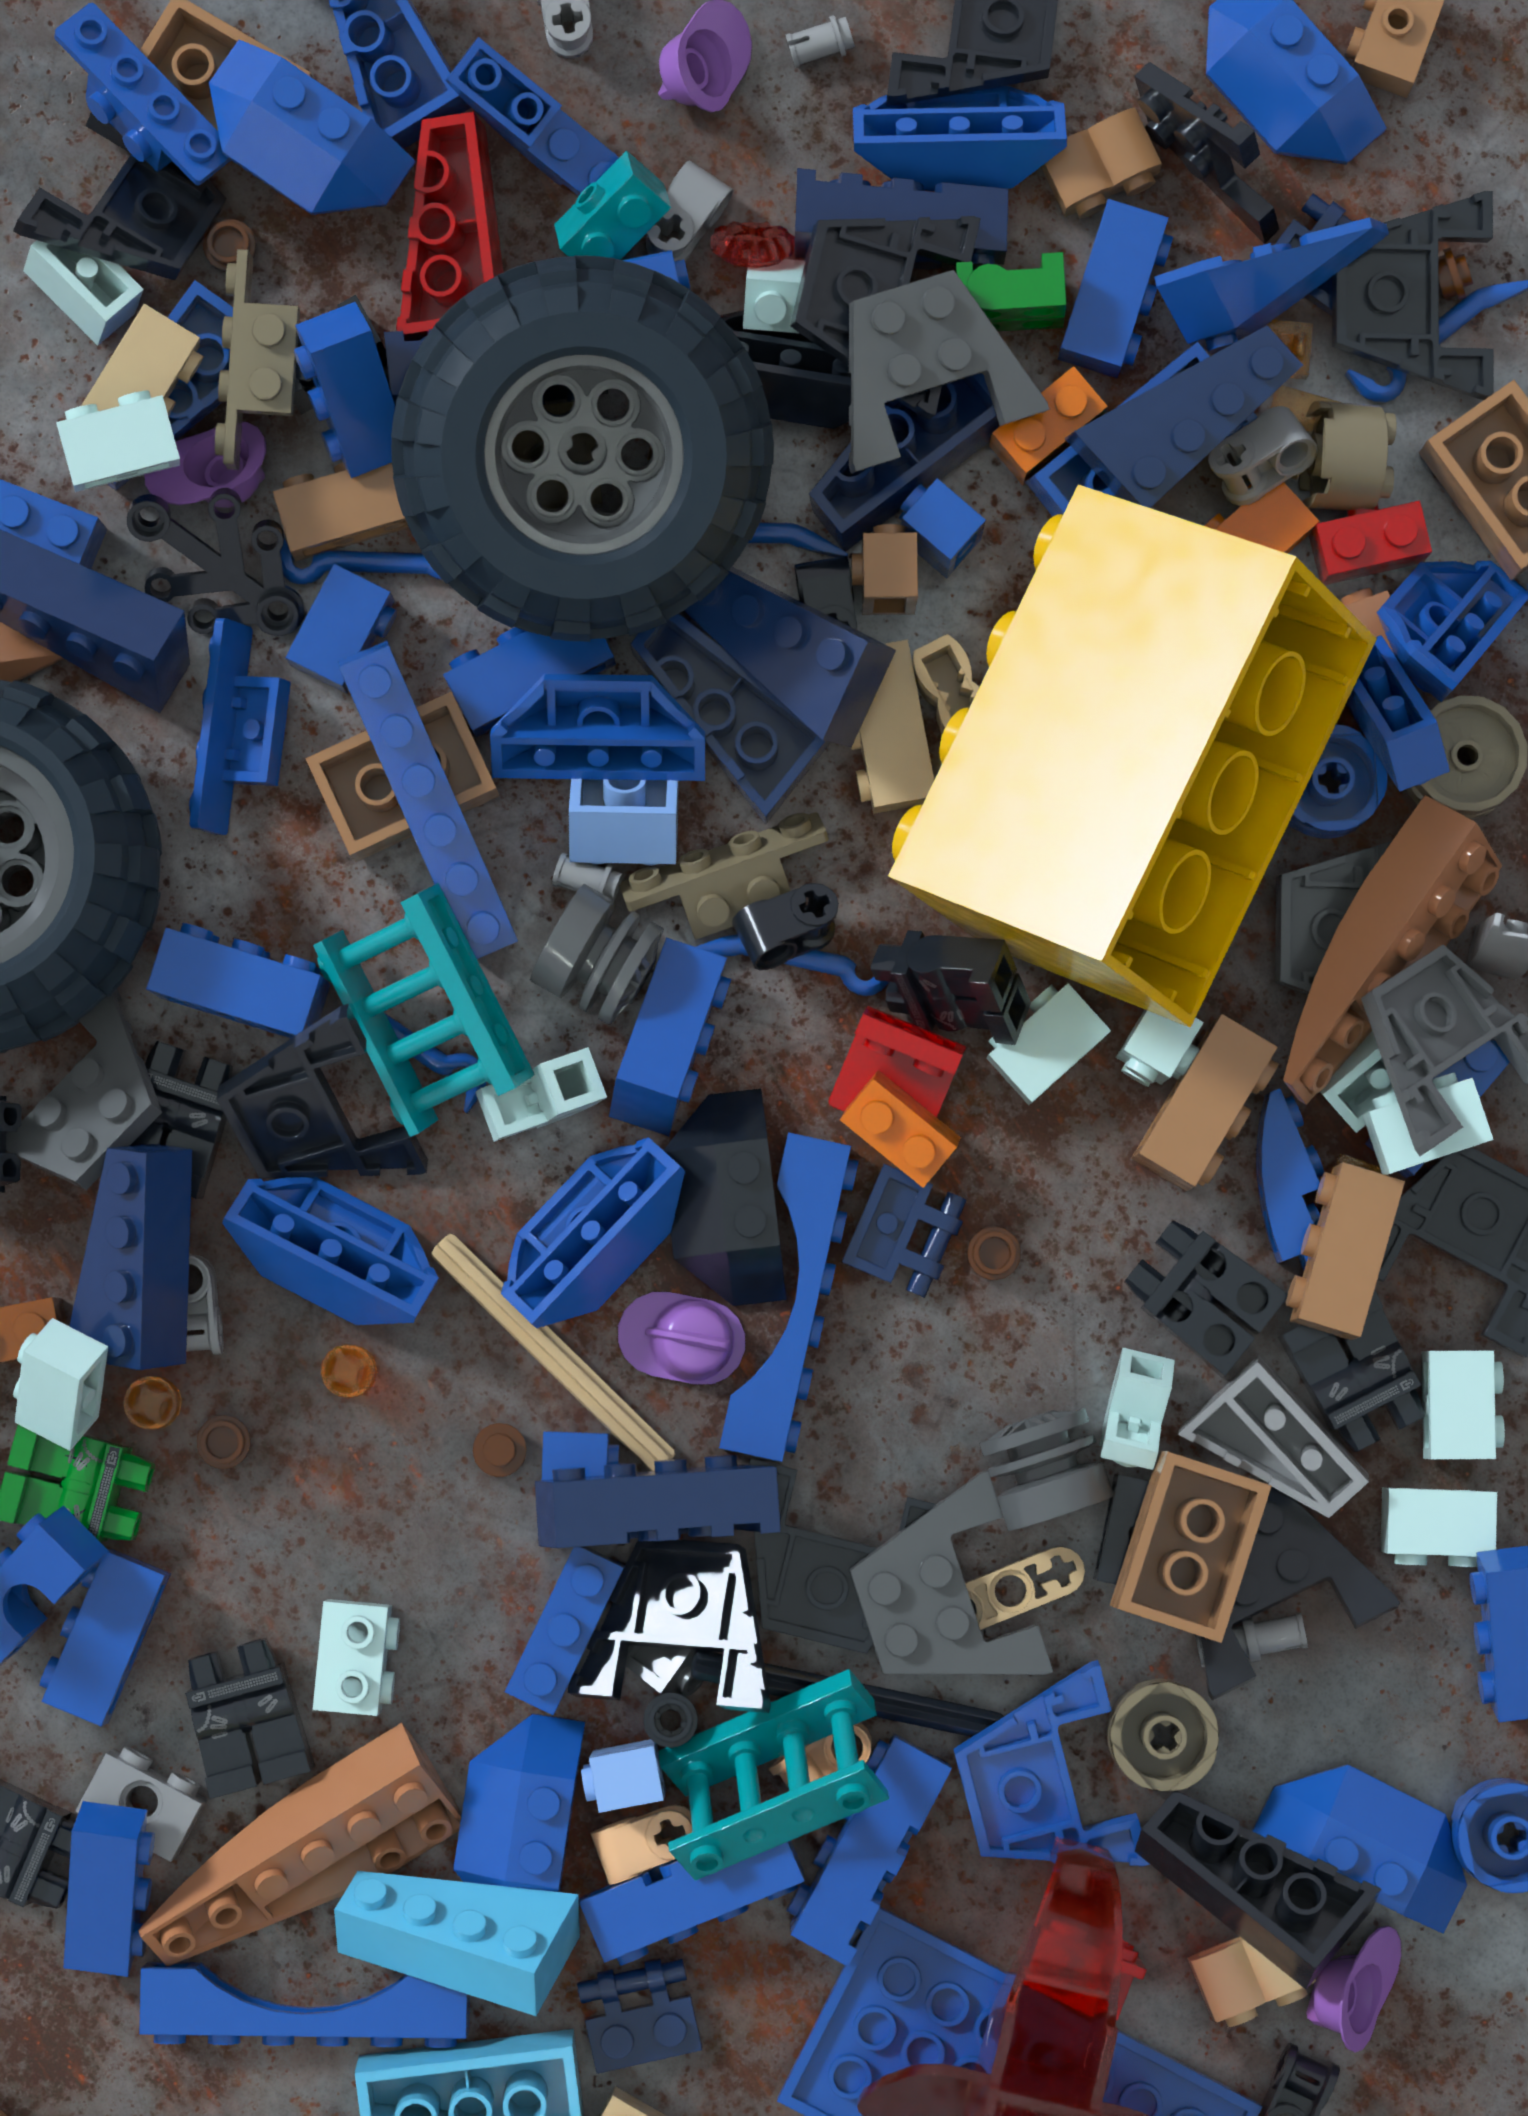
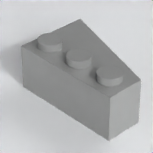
[1178,1355,1369,1518]

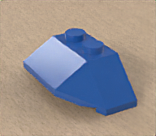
[1205,0,1387,165]
[209,40,416,215]
[853,86,1067,191]
[1376,561,1528,702]
[490,674,705,781]
[501,1137,685,1329]
[222,1177,439,1325]
[453,1713,586,1892]
[1251,1764,1467,1934]

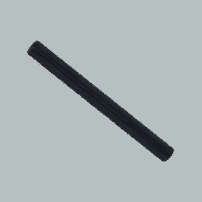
[691,1650,1004,1737]

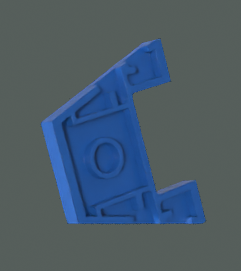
[953,1660,1150,1866]

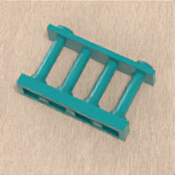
[313,883,535,1137]
[658,1669,889,1880]

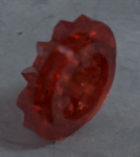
[710,220,795,268]

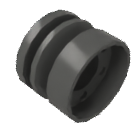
[530,884,664,1026]
[979,1408,1114,1531]

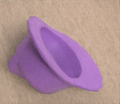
[658,0,752,113]
[144,422,266,508]
[618,1292,745,1384]
[1306,1926,1401,2053]

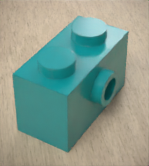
[554,150,671,260]

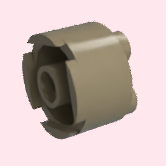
[1298,401,1397,511]
[1106,1678,1219,1791]

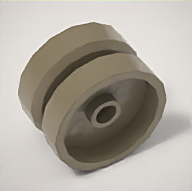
[1406,696,1528,820]

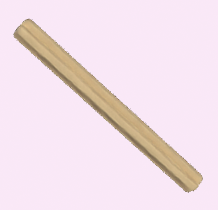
[431,1234,675,1471]

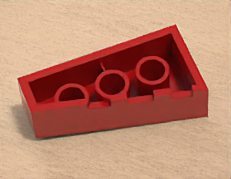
[396,111,503,341]

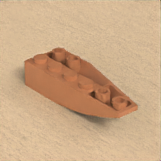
[1283,795,1502,1105]
[138,1722,462,1967]

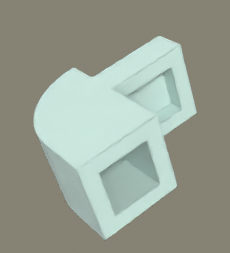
[476,1047,607,1142]
[1099,1348,1175,1470]

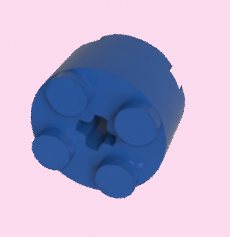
[1288,725,1387,839]
[1449,1778,1528,1893]

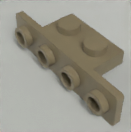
[215,249,300,470]
[619,812,829,940]

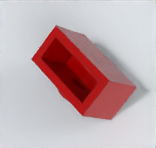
[1309,500,1432,585]

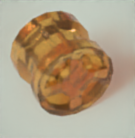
[321,1344,378,1398]
[123,1376,182,1430]

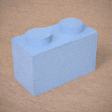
[581,1739,666,1813]

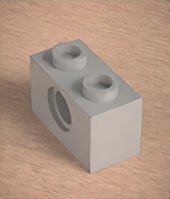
[75,1746,208,1862]

